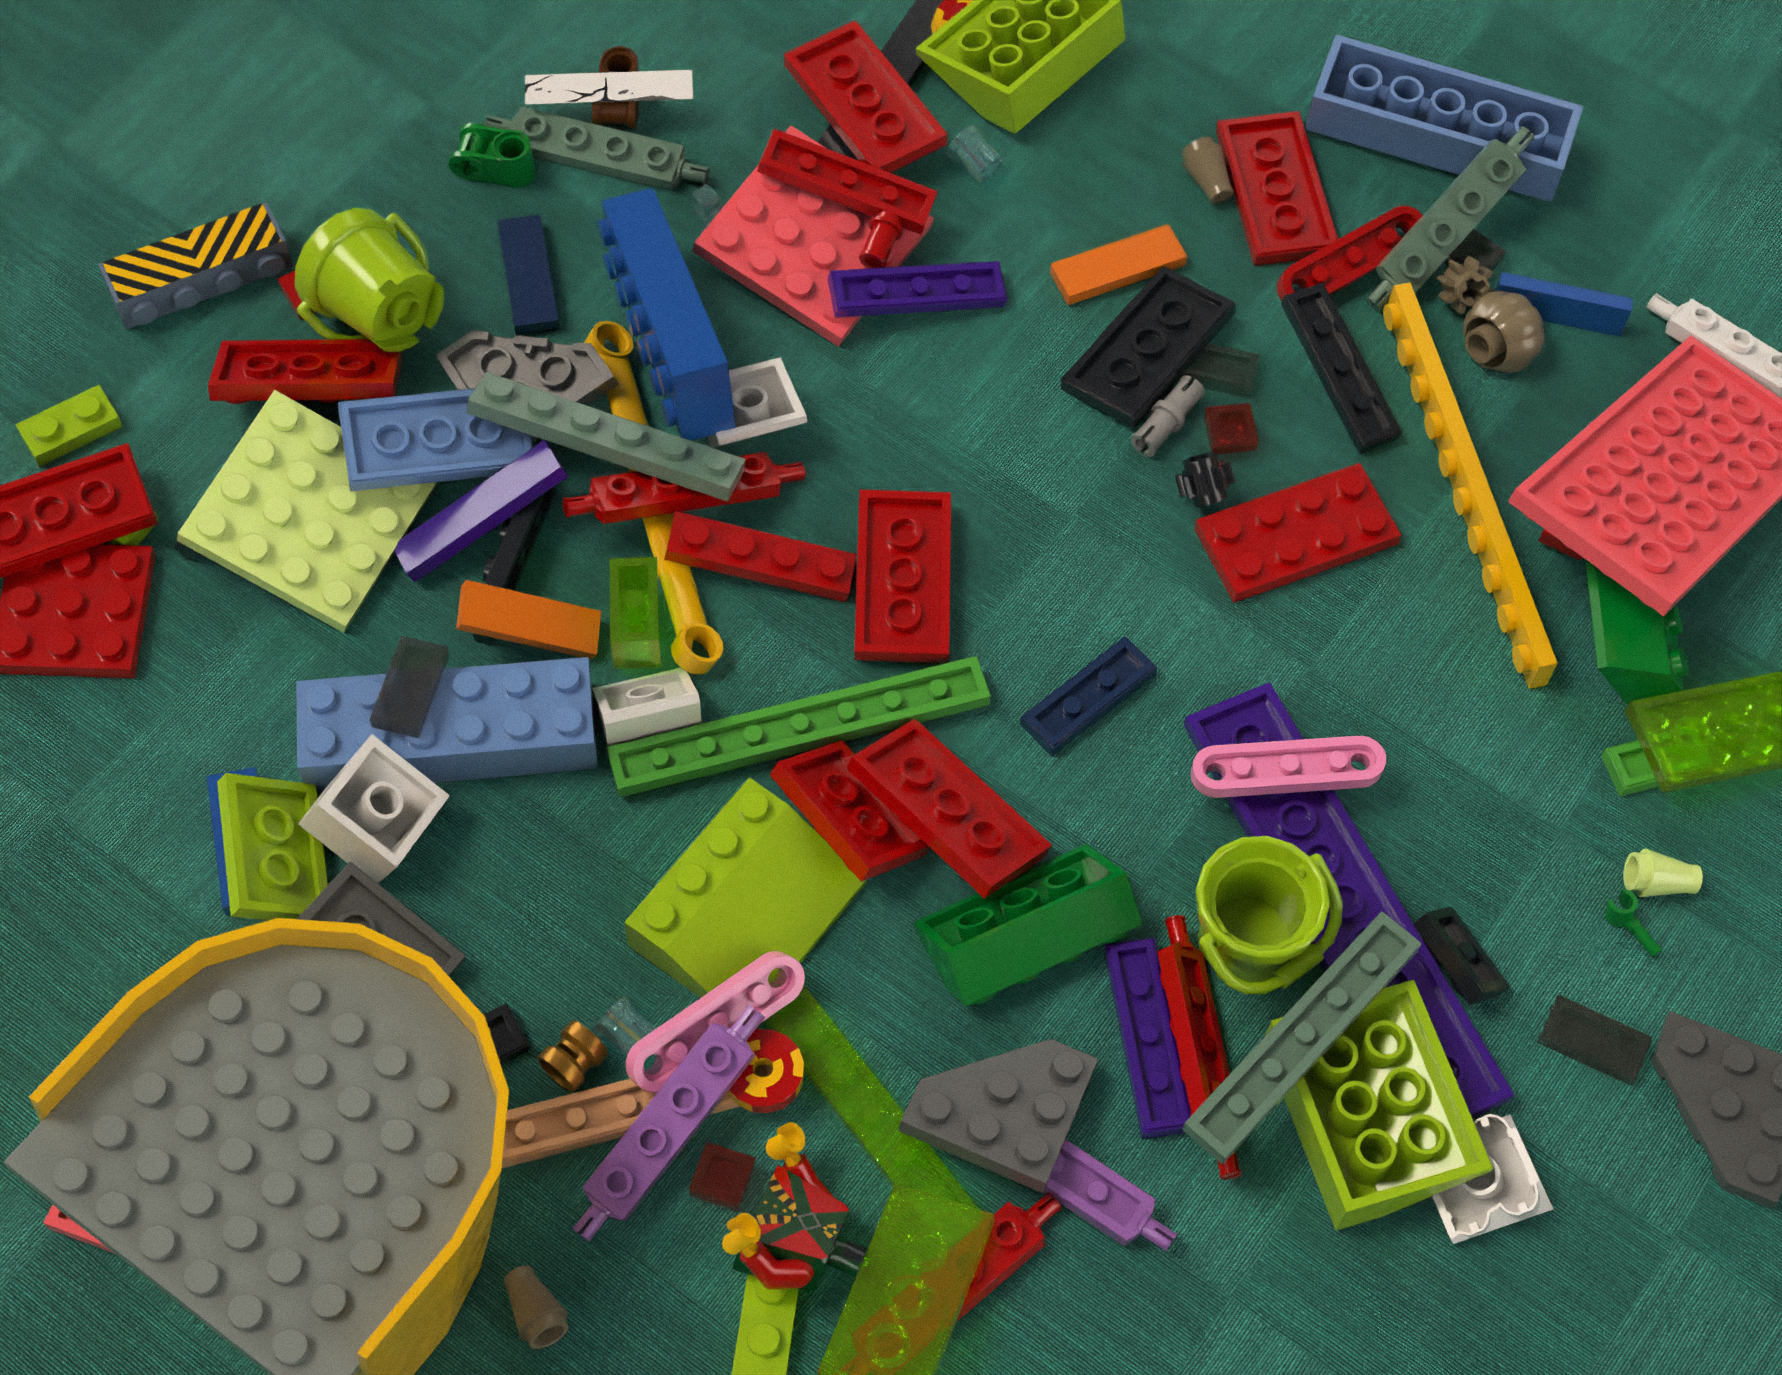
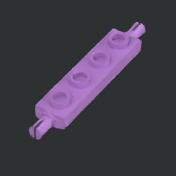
[572,1004,765,1242]
[1043,1139,1178,1253]

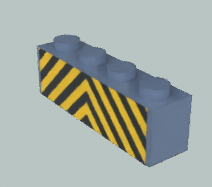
[98,202,293,330]

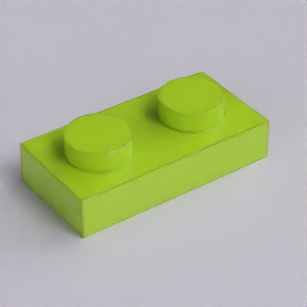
[15,385,123,467]

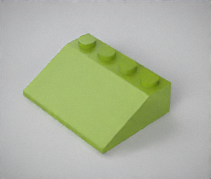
[916,0,1126,134]
[624,777,866,998]
[1265,980,1493,1231]

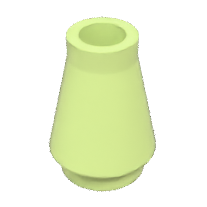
[1623,849,1703,897]

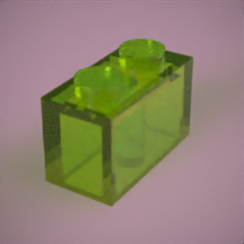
[609,557,661,669]

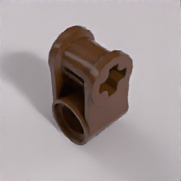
[592,46,639,130]

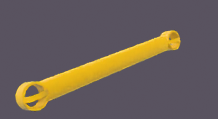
[584,321,724,675]

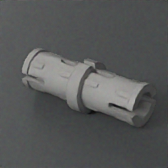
[1130,375,1205,457]

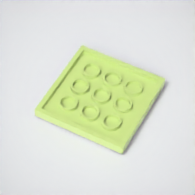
[177,390,437,633]

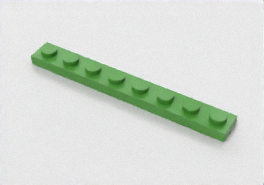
[606,656,991,797]

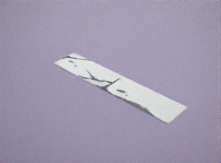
[525,70,693,105]

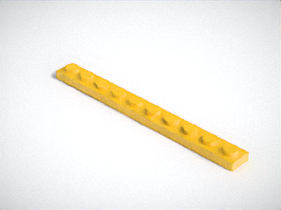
[1383,282,1558,689]

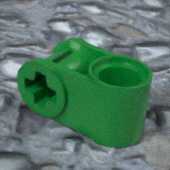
[448,123,536,188]

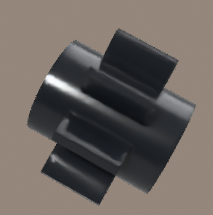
[1175,452,1236,506]

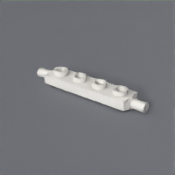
[1646,293,1782,399]

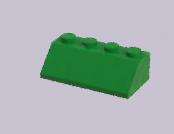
[1585,559,1689,707]
[913,844,1142,1006]

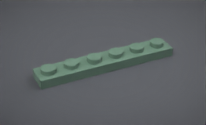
[467,372,746,502]
[1182,911,1422,1165]

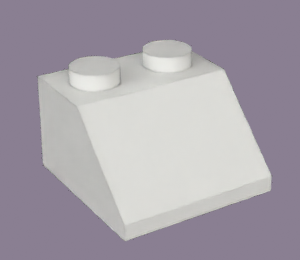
[298,734,450,883]

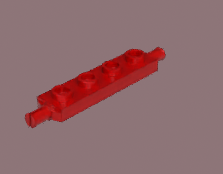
[563,452,805,524]
[1157,915,1245,1180]
[834,1192,1062,1375]

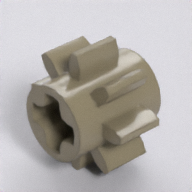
[1437,256,1494,314]

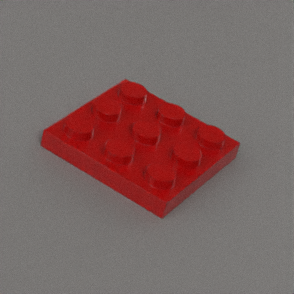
[0,544,156,679]

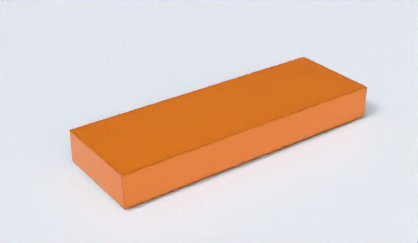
[1049,224,1187,305]
[456,580,601,660]

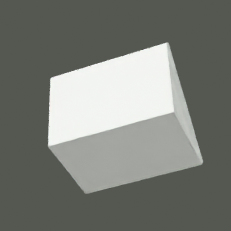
[708,357,807,448]
[592,668,702,747]

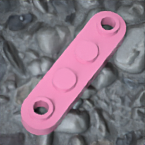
[1191,736,1386,798]
[626,951,805,1092]

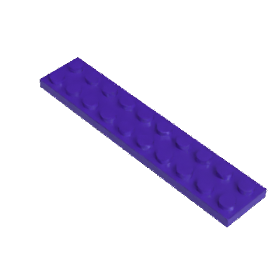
[1183,682,1514,1119]

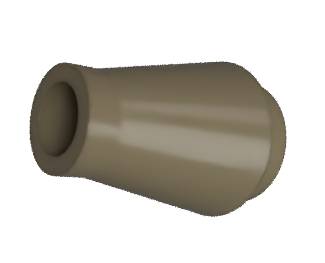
[1181,137,1234,204]
[503,1265,569,1349]

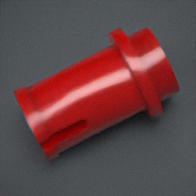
[859,211,903,268]

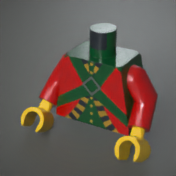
[722,1122,868,1292]

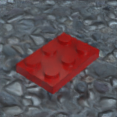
[770,740,930,882]

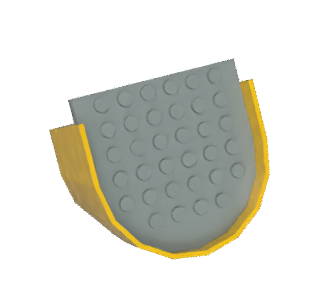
[4,918,509,1375]

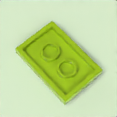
[217,773,328,920]

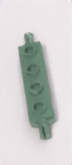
[484,107,710,191]
[1366,127,1535,311]

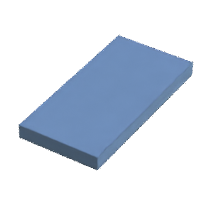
[338,383,534,492]

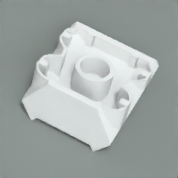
[1432,1114,1553,1244]

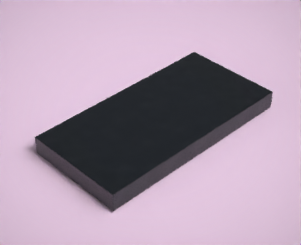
[1061,266,1236,429]

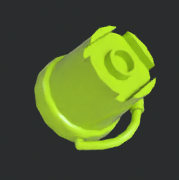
[295,208,445,352]
[1196,836,1343,995]

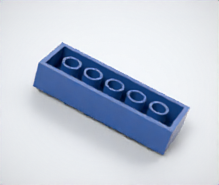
[597,188,736,441]

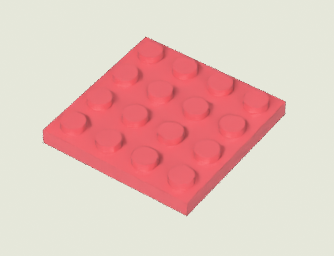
[692,125,934,347]

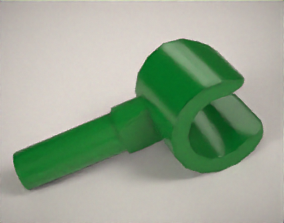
[1605,889,1662,957]

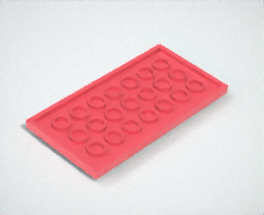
[1508,336,1782,616]

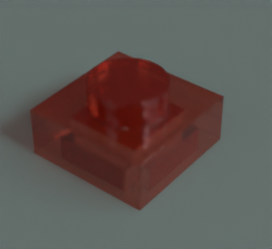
[1204,403,1259,454]
[689,1142,756,1212]

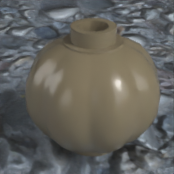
[1463,291,1545,373]

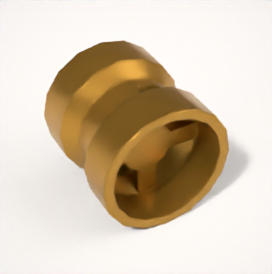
[536,1020,609,1093]

